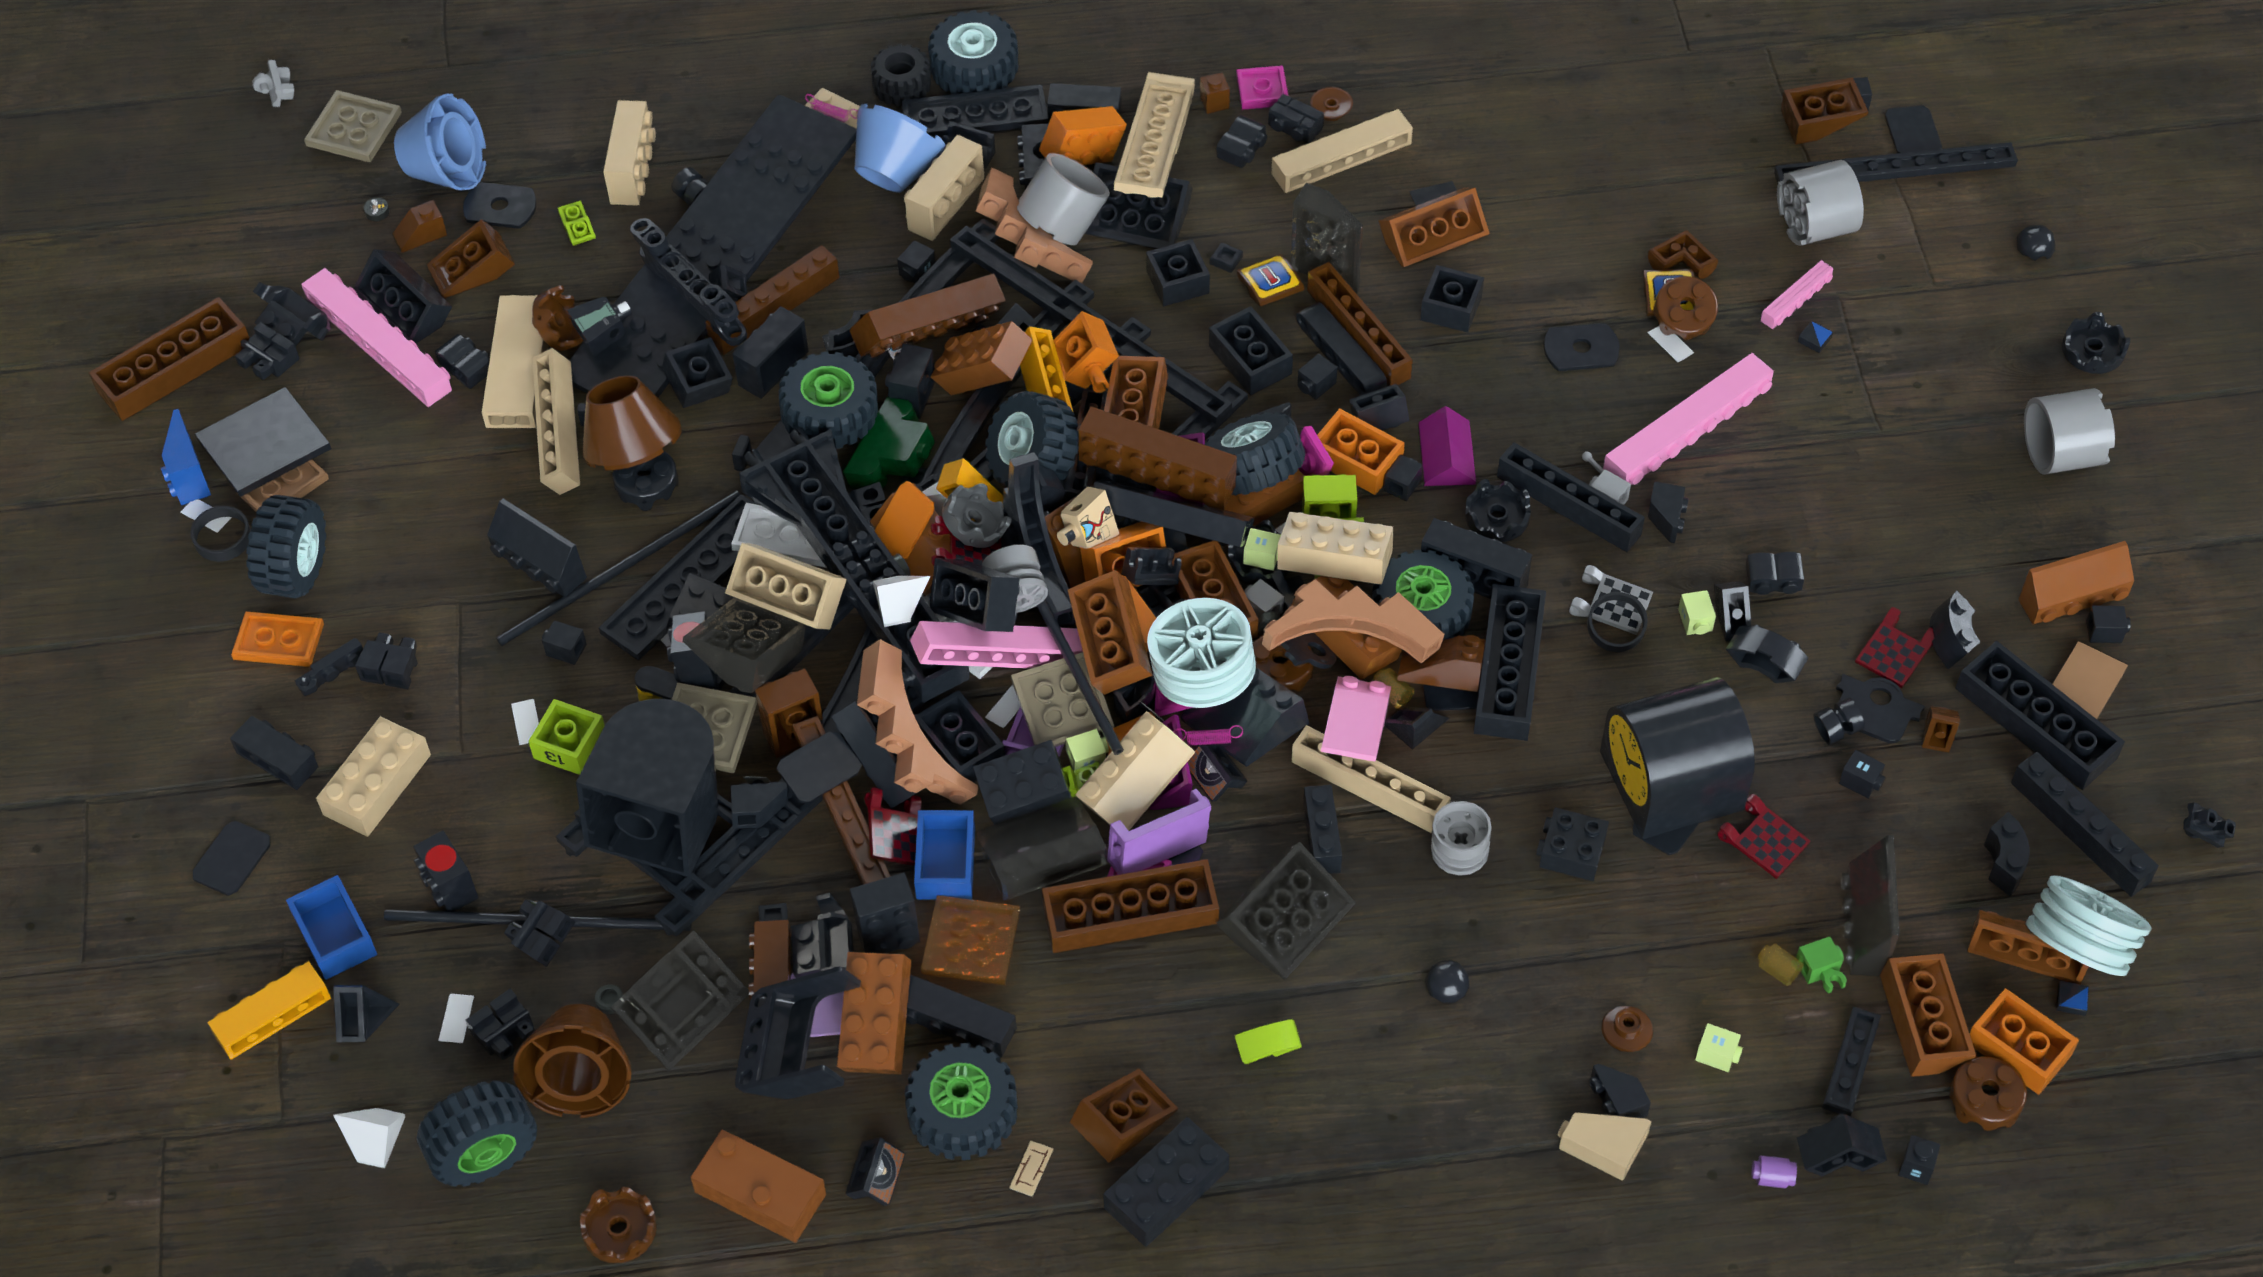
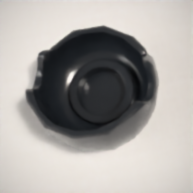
[2016,225,2055,261]
[1425,960,1469,1003]

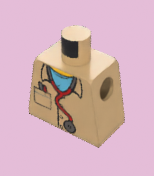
[1057,487,1119,548]

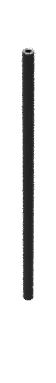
[496,491,740,646]
[1001,528,1124,755]
[384,909,692,931]

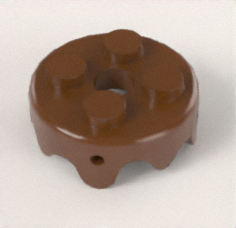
[1653,276,1718,340]
[532,285,583,351]
[1253,635,1314,692]
[1949,1057,2027,1131]
[580,1187,657,1263]

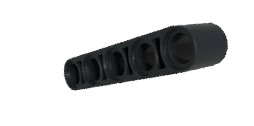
[1296,302,1387,396]

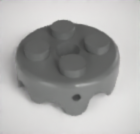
[942,483,1011,548]

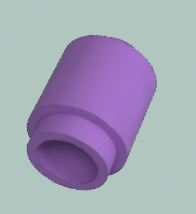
[1752,1155,1797,1188]

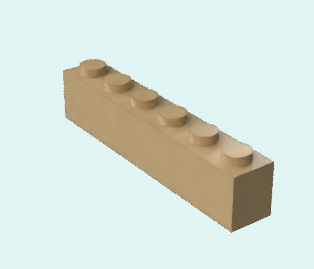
[1272,109,1413,193]
[532,348,580,495]
[1292,725,1451,833]

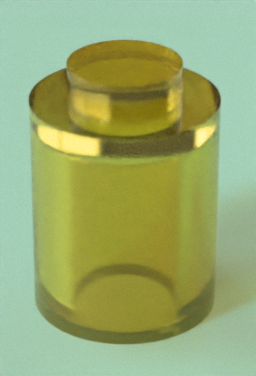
[1373,668,1415,709]
[1758,943,1804,987]

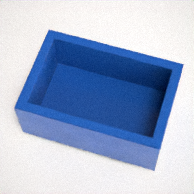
[914,810,975,900]
[286,875,378,980]

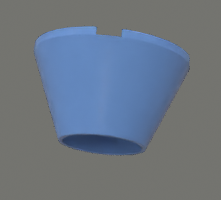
[394,94,486,190]
[855,104,946,192]

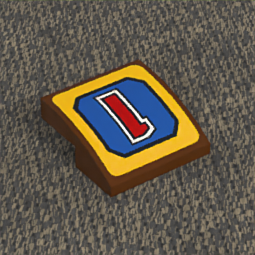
[1237,254,1304,307]
[1643,269,1694,316]

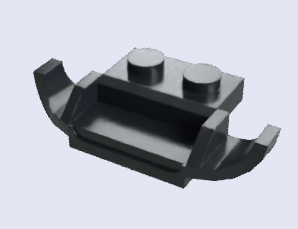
[253,282,331,347]
[791,893,854,978]

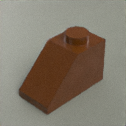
[392,200,447,253]
[1922,706,1960,753]

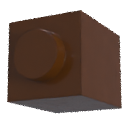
[1200,72,1230,114]

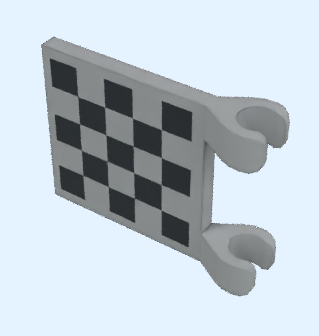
[1569,565,1653,635]

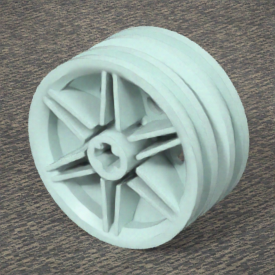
[1147,598,1256,708]
[2026,876,2152,976]

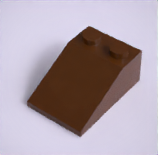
[1781,77,1868,144]
[426,219,515,298]
[1044,496,1086,589]
[1397,635,1486,692]
[1070,1069,1178,1163]

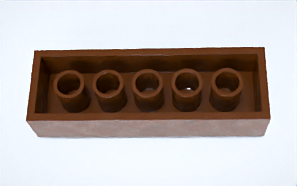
[849,274,1006,357]
[89,297,250,421]
[1079,406,1237,510]
[1042,859,1219,953]

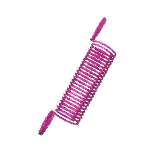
[805,94,858,123]
[1173,725,1243,746]

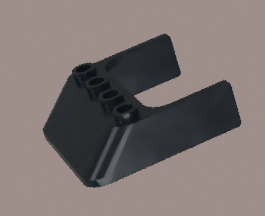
[735,966,861,1099]

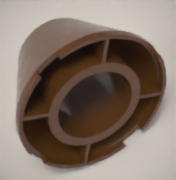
[582,375,682,470]
[514,1004,631,1118]

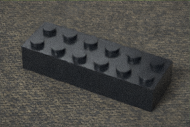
[1474,584,1546,741]
[1955,641,2125,790]

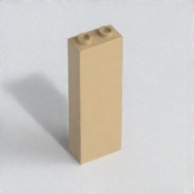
[482,295,548,428]

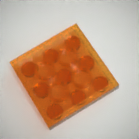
[921,895,1020,985]

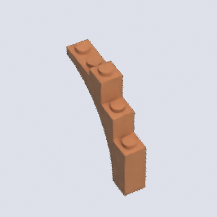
[976,168,1093,283]
[1262,579,1445,663]
[857,639,978,804]

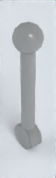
[1582,451,1604,474]

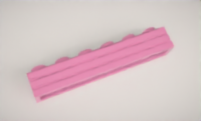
[1761,260,1833,329]

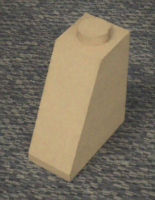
[1558,1113,1652,1181]

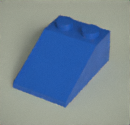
[160,409,211,505]

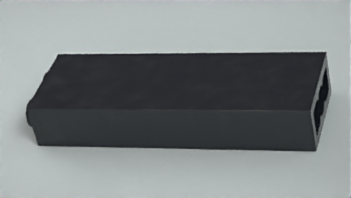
[1090,479,1255,547]

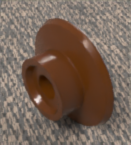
[1310,87,1353,121]
[1601,1006,1653,1052]

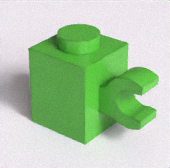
[1795,936,1847,993]

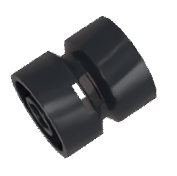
[671,167,709,206]
[1813,697,1865,745]

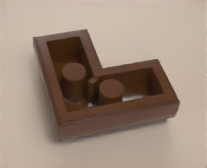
[1648,230,1718,279]

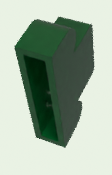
[843,397,935,490]

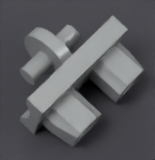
[252,60,294,107]

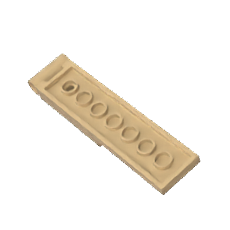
[1114,72,1195,197]

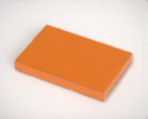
[231,611,324,667]

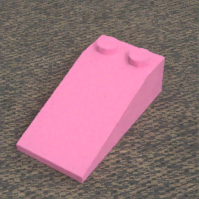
[1321,676,1391,762]

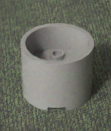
[1017,153,1110,245]
[1777,160,1864,246]
[2024,388,2115,474]

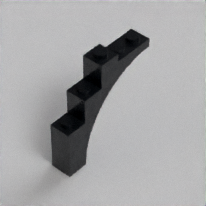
[1003,452,1076,628]

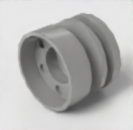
[982,545,1048,613]
[1431,801,1492,875]

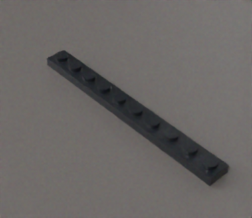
[1774,142,2018,183]

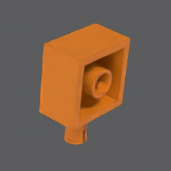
[1054,311,1119,393]

